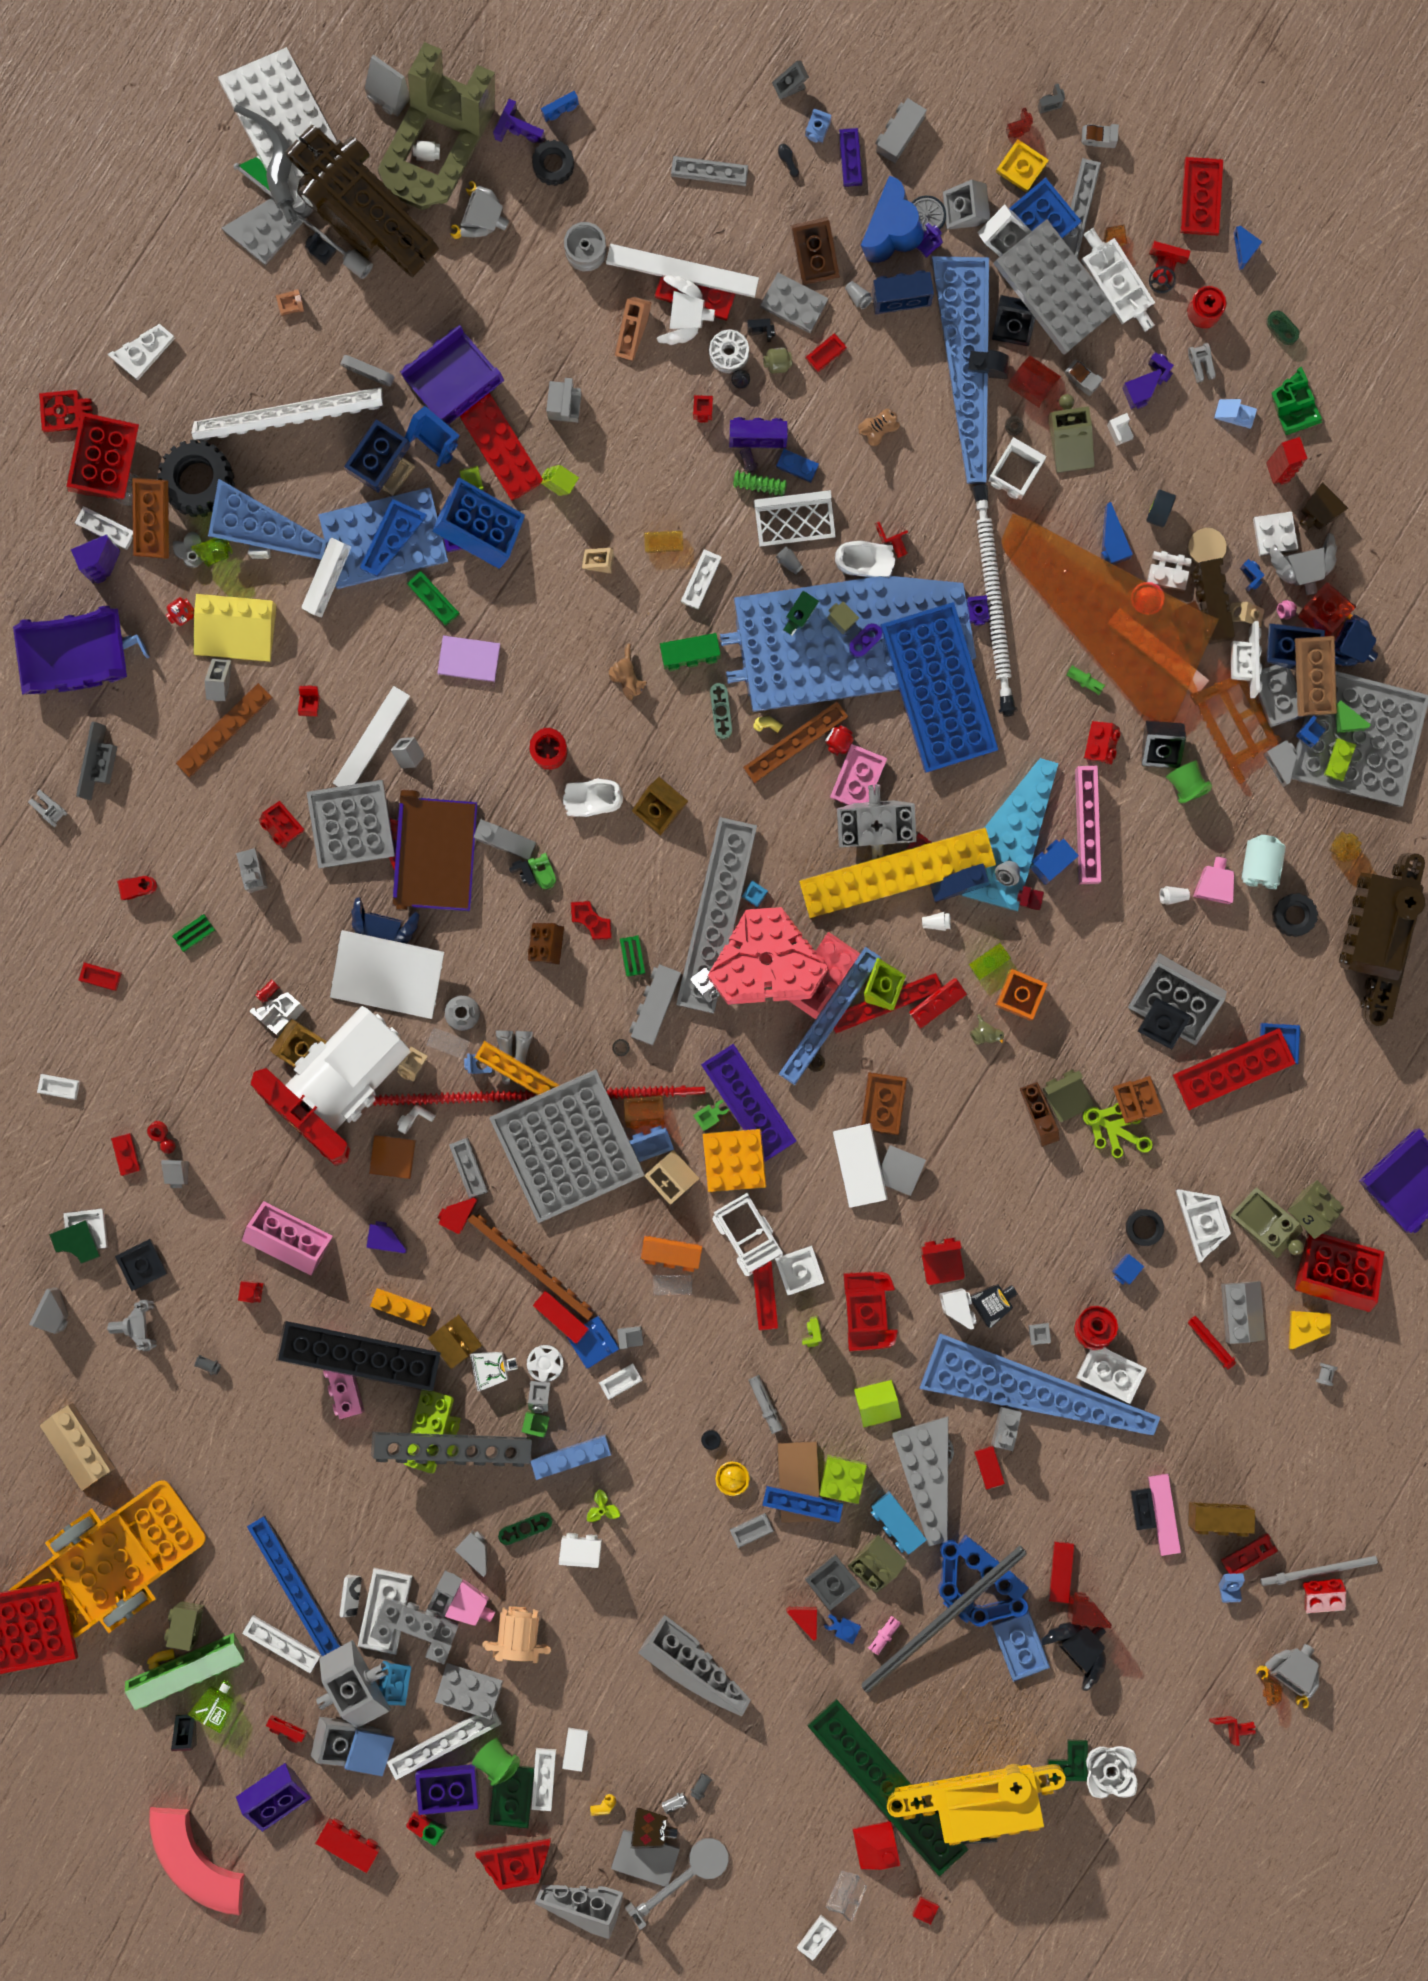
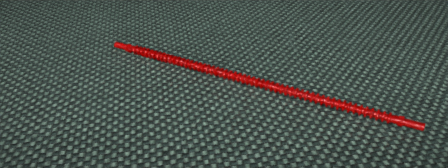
[373,1085,705,1106]

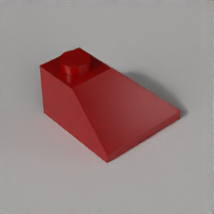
[852,1821,900,1870]

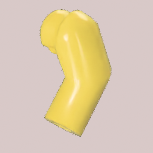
[753,716,783,733]

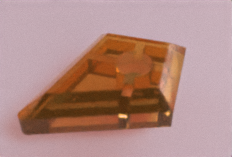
[1103,224,1127,247]
[1263,1677,1282,1706]

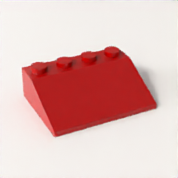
[66,412,139,499]
[1295,1233,1384,1312]

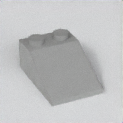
[365,55,410,117]
[310,1717,382,1766]

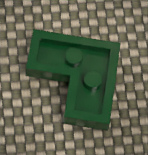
[1047,1739,1088,1781]

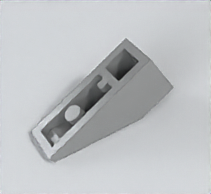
[474,819,536,860]

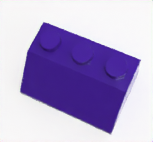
[729,417,787,449]
[71,534,120,584]
[236,1763,311,1832]

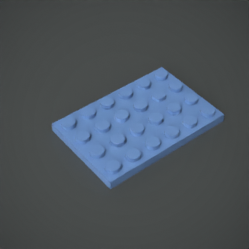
[318,487,448,589]

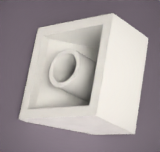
[977,204,1031,257]
[559,1533,602,1568]

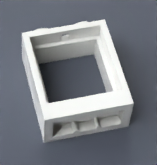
[988,437,1047,500]

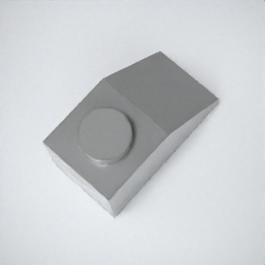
[205,659,231,701]
[1263,740,1297,787]
[161,1160,189,1188]
[455,1530,488,1577]
[427,1571,463,1618]

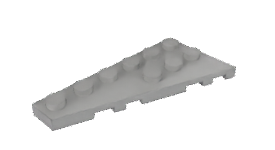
[221,198,313,266]
[892,1416,949,1546]

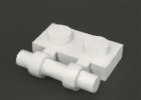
[1147,551,1192,591]

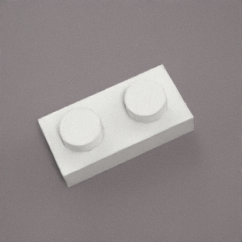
[797,1915,837,1961]

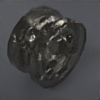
[612,1039,630,1056]

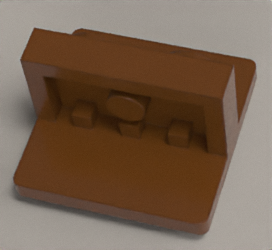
[528,923,564,965]

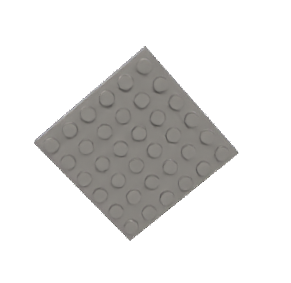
[1291,671,1428,807]
[489,1069,645,1223]

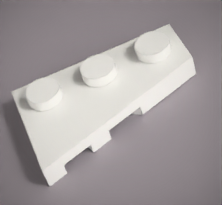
[108,324,175,381]

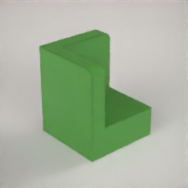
[521,1411,550,1437]

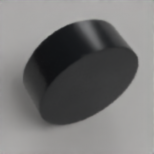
[701,1430,721,1450]

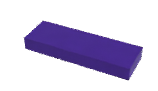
[839,128,863,187]

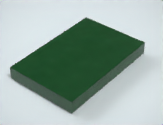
[489,1766,535,1829]

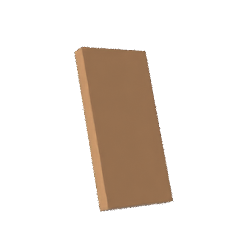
[1295,636,1337,716]
[778,1441,820,1523]

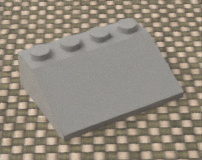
[1128,953,1227,1046]

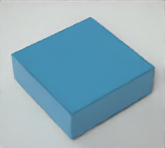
[741,881,768,908]

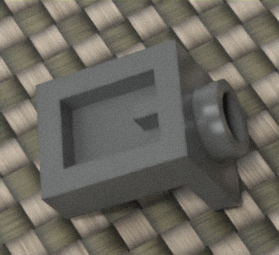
[1037,84,1065,114]

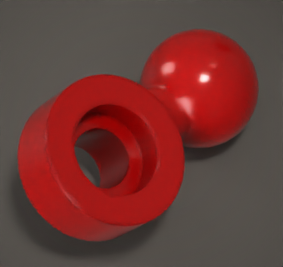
[147,1121,176,1154]

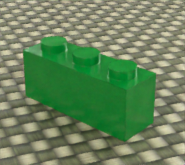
[660,633,721,671]

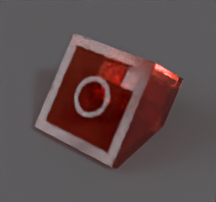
[1008,355,1061,408]
[1297,582,1356,636]
[1067,1592,1112,1628]

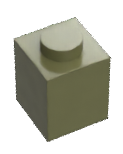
[827,601,859,634]

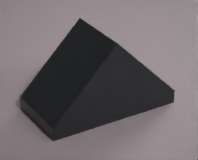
[171,1714,197,1751]

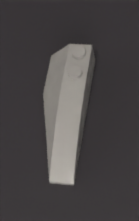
[638,1615,751,1716]

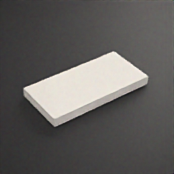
[833,1123,888,1208]
[357,1568,413,1655]

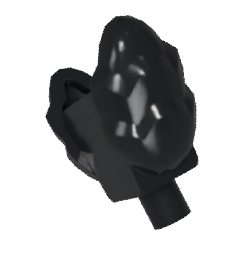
[1041,1622,1106,1691]

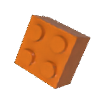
[995,969,1048,1021]

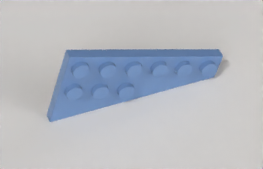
[208,479,326,559]

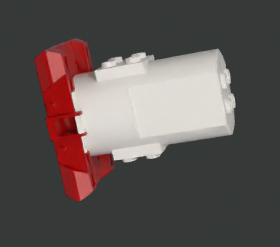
[250,1006,410,1166]

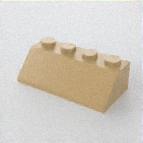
[40,1404,115,1491]

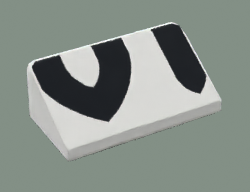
[339,1575,362,1617]

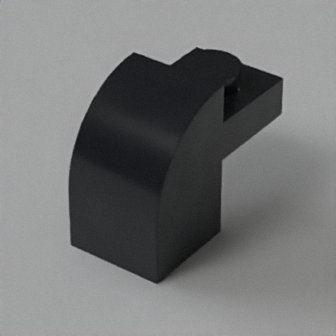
[968,350,1010,379]

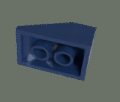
[1267,623,1325,670]

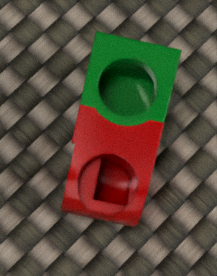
[406,1811,447,1847]

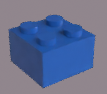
[1030,838,1079,885]

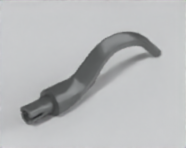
[234,104,299,224]

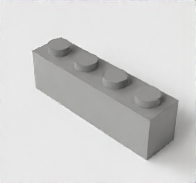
[629,964,681,1046]

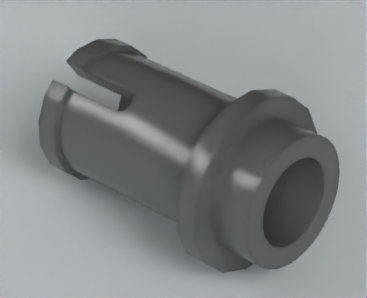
[194,1355,221,1375]
[690,1773,712,1800]

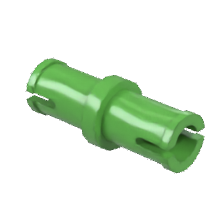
[1066,665,1105,695]

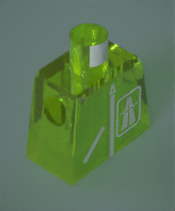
[188,1681,235,1733]

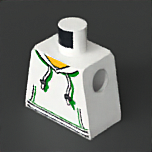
[470,1352,518,1391]

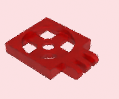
[39,390,93,432]

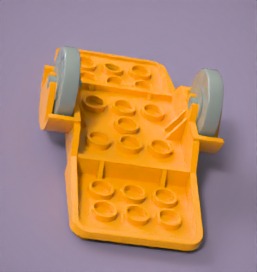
[8,1480,206,1639]

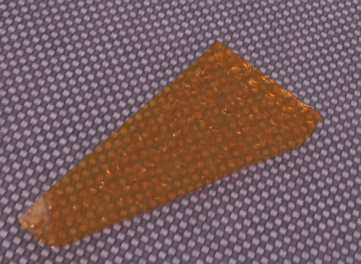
[1002,513,1219,723]

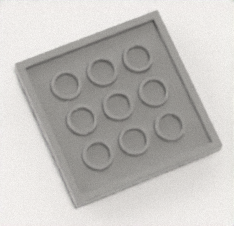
[307,780,395,868]

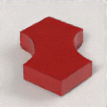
[571,901,612,940]

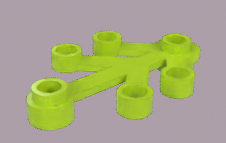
[1083,1103,1152,1158]

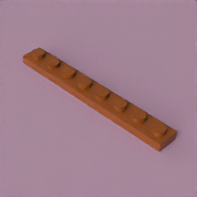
[468,1214,594,1320]

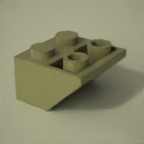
[848,1535,907,1593]

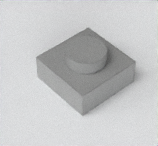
[1028,1323,1051,1345]

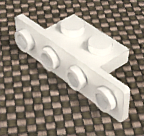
[1231,621,1262,698]

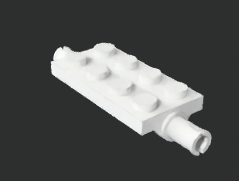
[1081,228,1155,332]

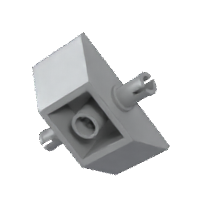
[837,784,916,860]
[316,1640,391,1728]

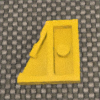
[1289,1311,1331,1349]

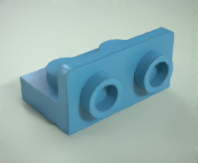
[378,1661,411,1706]

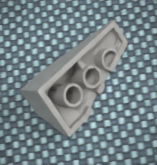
[535,1885,623,1939]

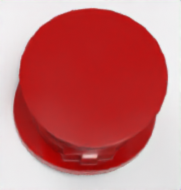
[529,728,567,770]

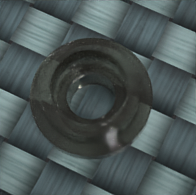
[1005,416,1024,436]

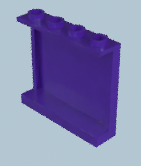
[400,325,504,425]
[1359,1128,1428,1233]

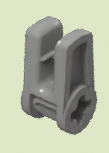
[1188,343,1216,383]
[28,789,68,827]

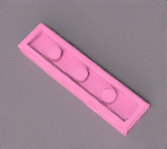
[1148,1474,1181,1556]

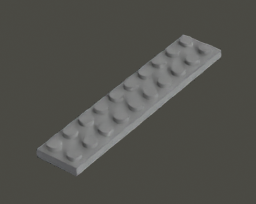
[676,817,757,1014]

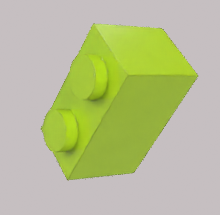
[541,465,579,496]

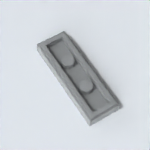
[449,1138,488,1199]

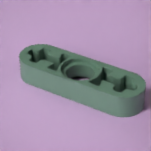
[710,683,732,740]

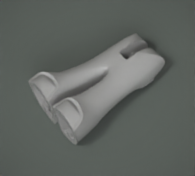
[496,1031,533,1085]

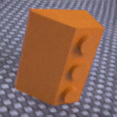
[641,1235,703,1272]

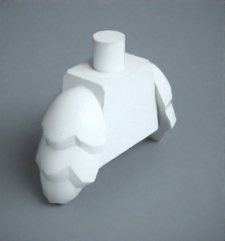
[656,275,715,345]

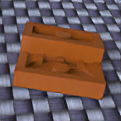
[1113,1076,1163,1124]
[369,1135,416,1179]

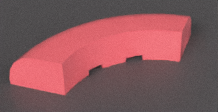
[149,1807,244,1915]

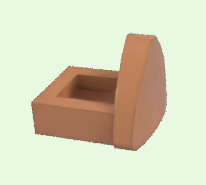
[276,289,304,316]

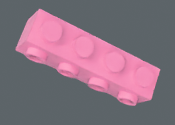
[323,1371,364,1419]

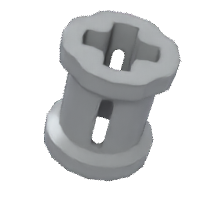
[1316,1363,1338,1386]

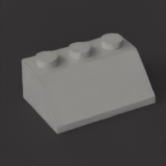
[1221,1281,1265,1344]

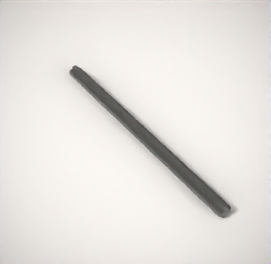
[861,1545,1027,1693]

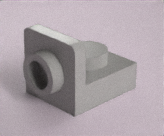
[528,1381,550,1413]

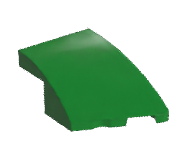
[1271,367,1322,436]

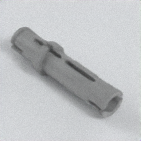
[748,1375,783,1434]

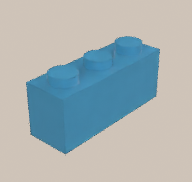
[871,1491,927,1555]

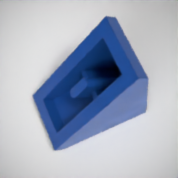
[1233,226,1262,269]

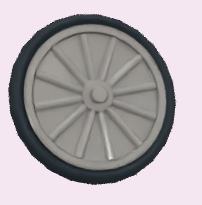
[911,195,946,232]

